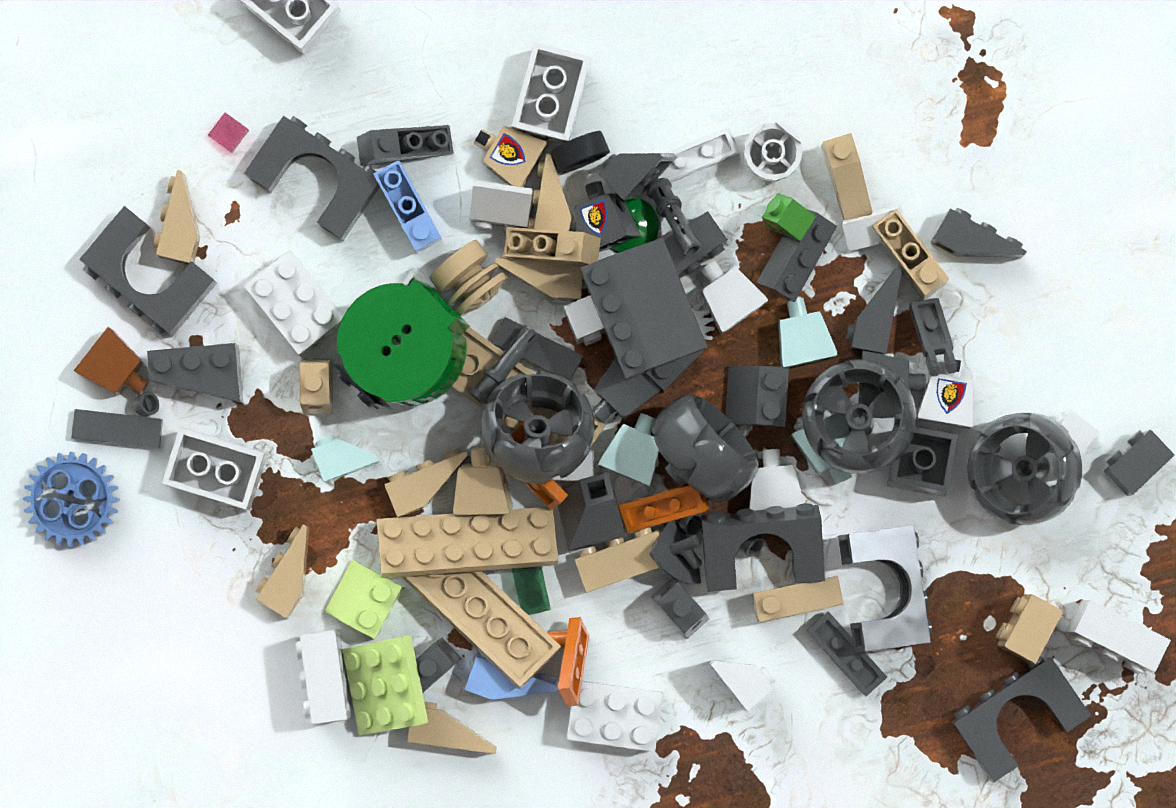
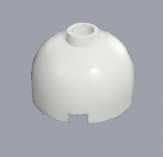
[744,122,802,181]

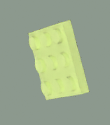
[342,635,428,736]

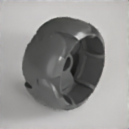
[802,359,916,474]
[481,371,595,483]
[652,394,759,502]
[967,412,1082,525]

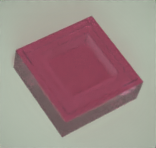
[208,112,249,153]

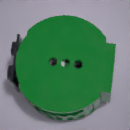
[334,279,470,410]

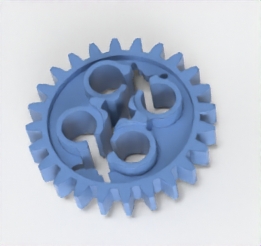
[23,451,120,547]

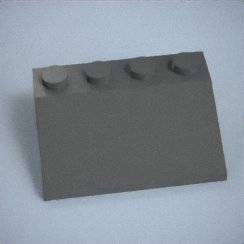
[580,238,708,381]

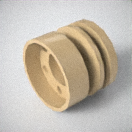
[429,239,508,317]

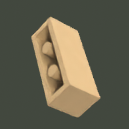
[575,527,660,593]

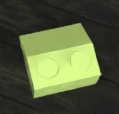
[325,560,404,639]

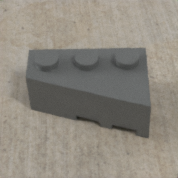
[147,343,244,404]

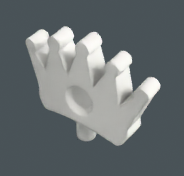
[692,302,715,340]

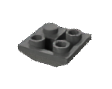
[558,472,626,552]

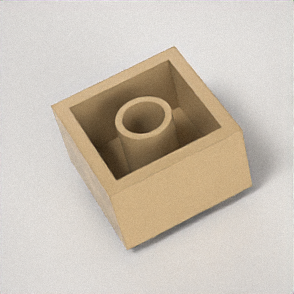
[996,594,1064,664]

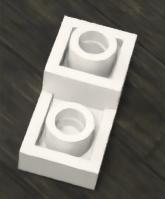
[842,205,904,251]

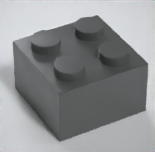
[887,427,958,497]

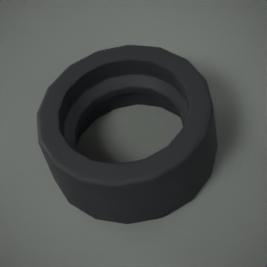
[551,131,610,173]

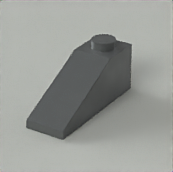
[846,266,903,355]

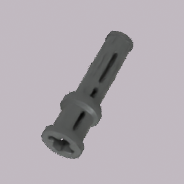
[646,178,702,257]
[468,325,540,406]

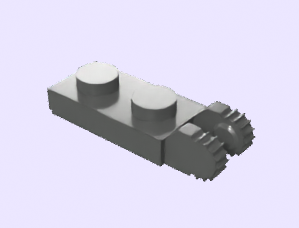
[909,298,957,377]

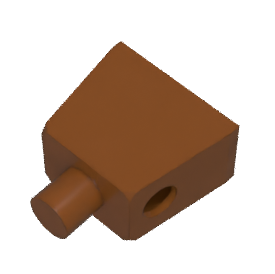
[73,327,149,396]

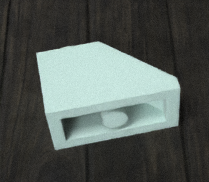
[311,436,380,483]

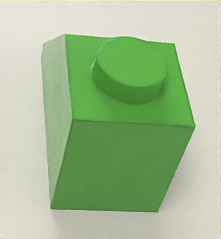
[762,193,816,241]

